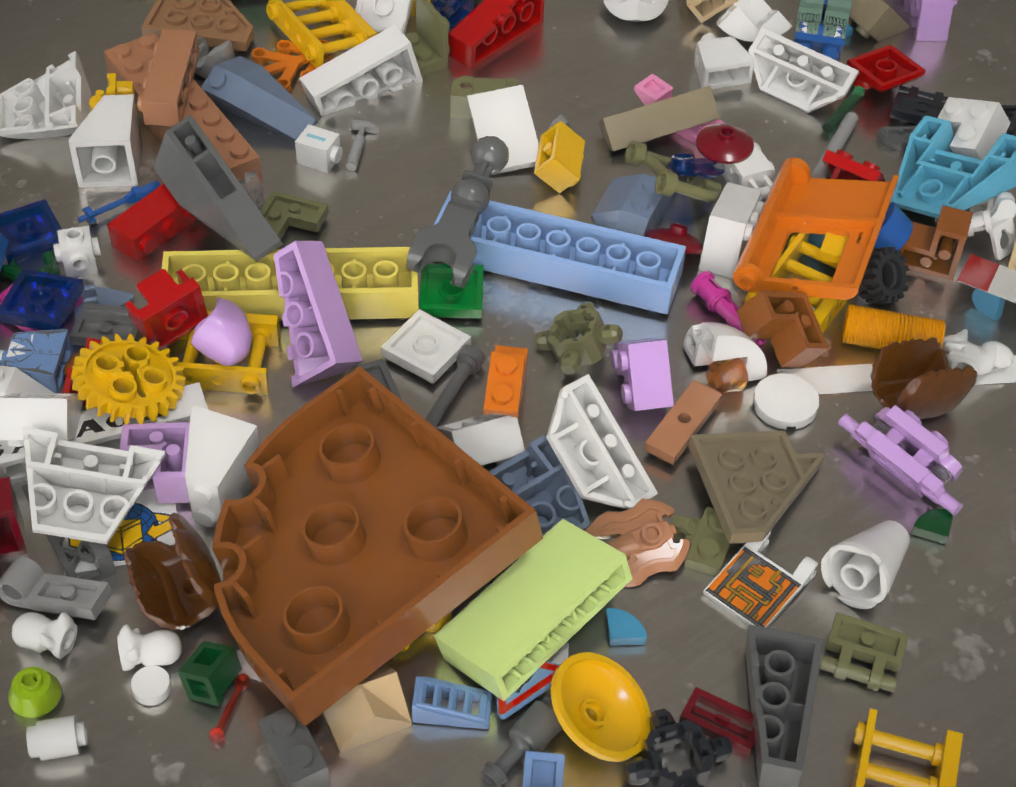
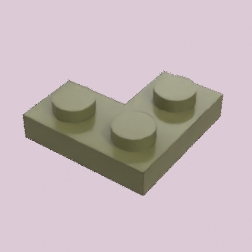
[260,191,329,240]

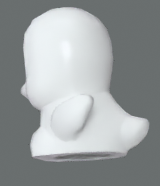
[12,612,77,659]
[117,624,182,671]

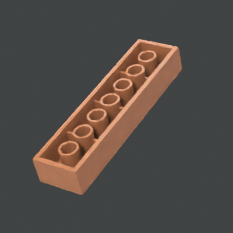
[104,33,263,191]

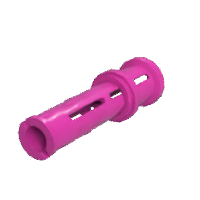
[690,271,766,348]

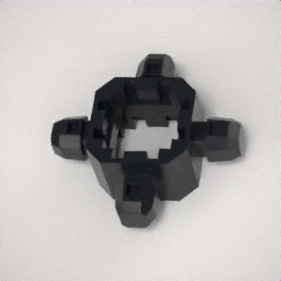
[624,708,733,787]

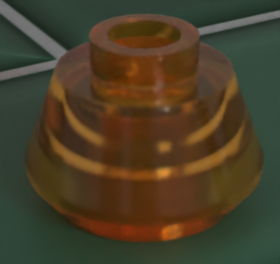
[706,358,748,393]

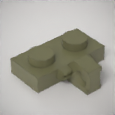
[670,506,731,577]

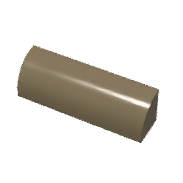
[598,85,720,152]

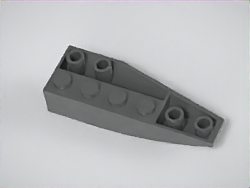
[154,115,283,262]

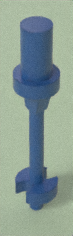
[77,180,161,225]

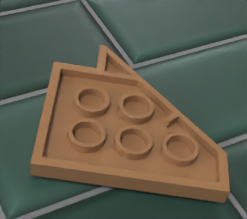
[141,0,254,51]

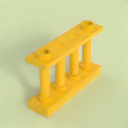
[266,0,378,68]
[745,233,849,334]
[163,311,281,395]
[852,708,963,787]

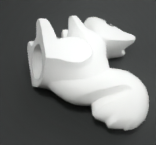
[942,329,1014,377]

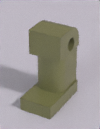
[450,76,518,119]

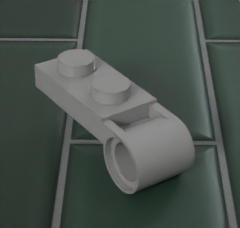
[0,557,113,620]

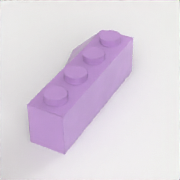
[274,241,363,388]

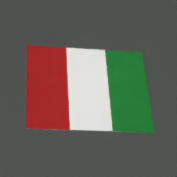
[957,254,1016,303]

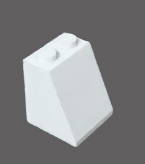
[68,94,142,188]
[185,405,260,527]

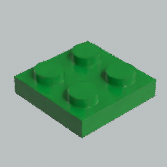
[419,264,483,318]

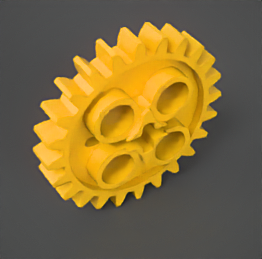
[71,334,186,425]

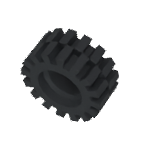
[859,247,910,304]

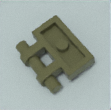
[820,612,909,693]

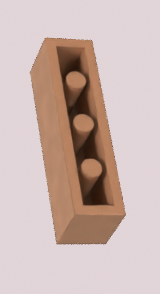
[137,29,200,126]

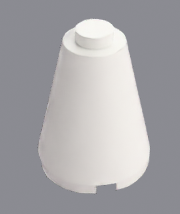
[821,520,910,609]

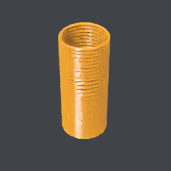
[842,304,946,350]

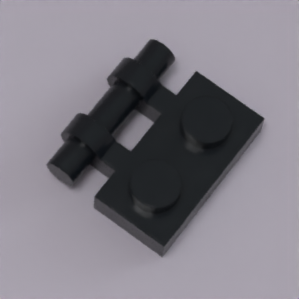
[890,85,948,124]

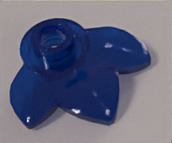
[668,153,724,179]

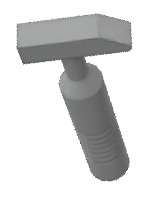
[345,119,378,171]

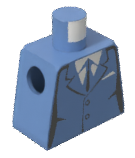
[0,329,73,393]

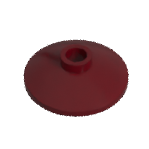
[696,123,754,164]
[645,223,704,254]

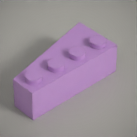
[903,0,958,41]

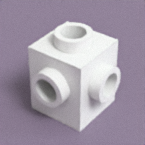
[53,225,101,278]

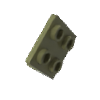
[405,0,450,76]

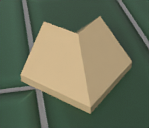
[323,663,412,753]

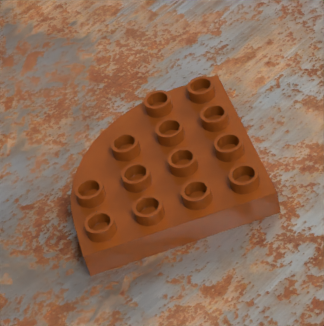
[212,366,543,727]

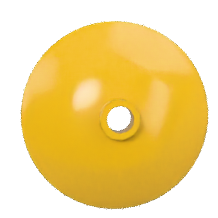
[551,652,652,762]

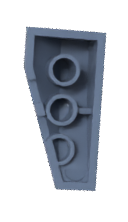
[201,56,317,142]

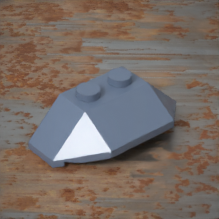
[591,173,676,237]

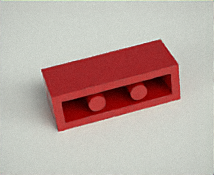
[107,183,197,263]

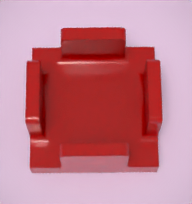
[125,269,208,351]

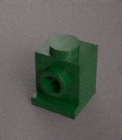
[177,641,242,706]

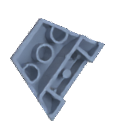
[489,433,591,536]

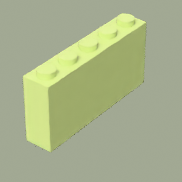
[434,519,632,701]

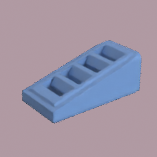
[412,676,492,729]

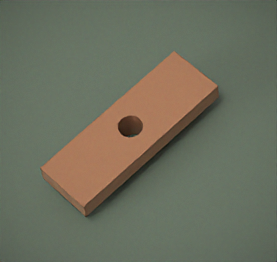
[644,380,722,465]

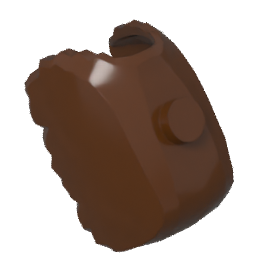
[870,337,977,419]
[123,513,221,631]

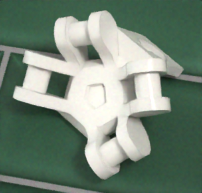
[935,192,1016,260]

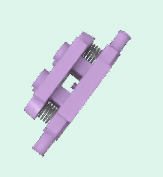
[838,405,963,516]

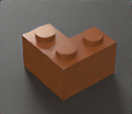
[899,205,973,281]
[736,291,829,368]

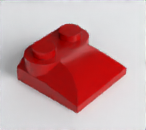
[847,45,926,93]

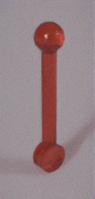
[209,674,250,743]

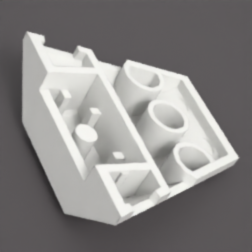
[0,51,91,139]
[22,426,166,544]

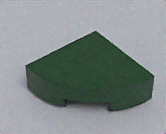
[911,509,953,544]

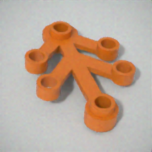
[251,40,334,93]

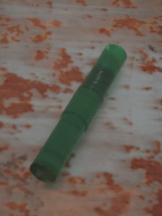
[822,86,865,133]

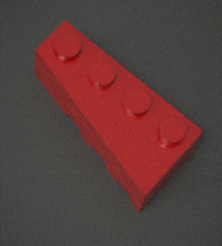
[448,0,545,69]

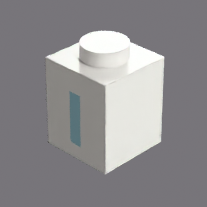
[295,124,343,173]

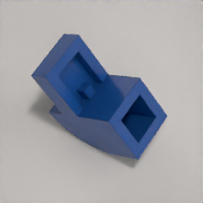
[859,201,913,250]

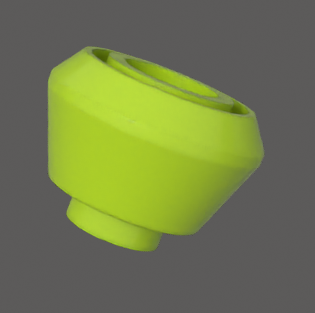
[8,667,62,718]

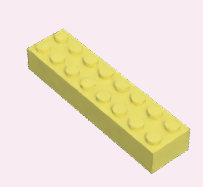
[162,247,418,321]

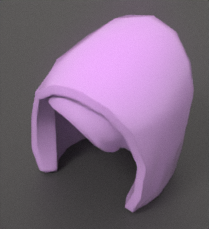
[191,297,253,366]

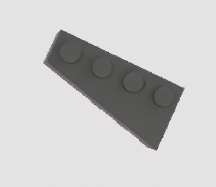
[745,624,824,787]

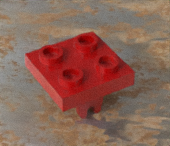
[822,149,886,182]

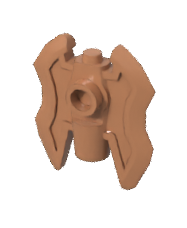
[584,498,690,588]

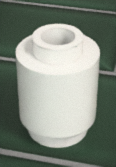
[26,715,88,761]

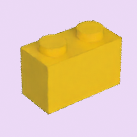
[534,120,585,193]

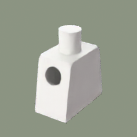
[694,33,755,89]

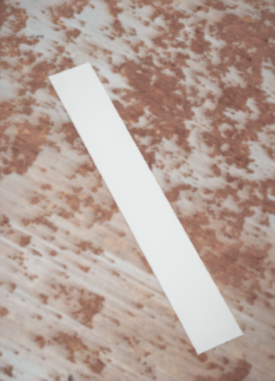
[777,355,1016,394]

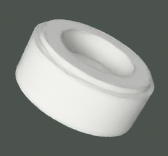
[131,666,171,706]

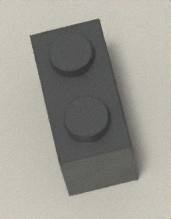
[258,708,330,787]

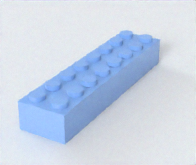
[434,191,686,315]

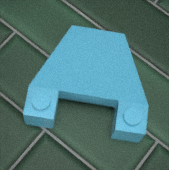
[890,115,1016,218]

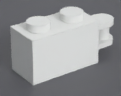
[714,141,775,201]

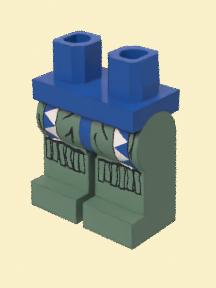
[793,0,853,61]

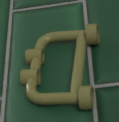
[625,140,722,202]

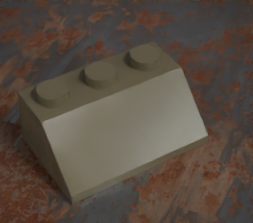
[848,0,910,42]

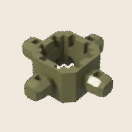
[534,301,623,375]

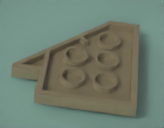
[688,430,824,544]

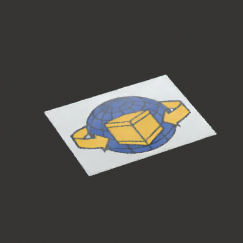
[62,488,177,575]

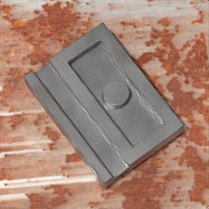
[70,302,141,346]

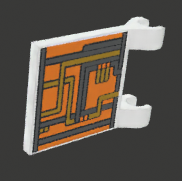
[703,532,818,628]

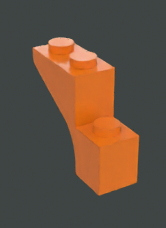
[483,345,528,418]

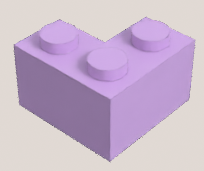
[610,338,674,411]
[120,422,190,504]

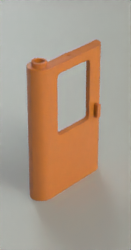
[733,157,899,300]

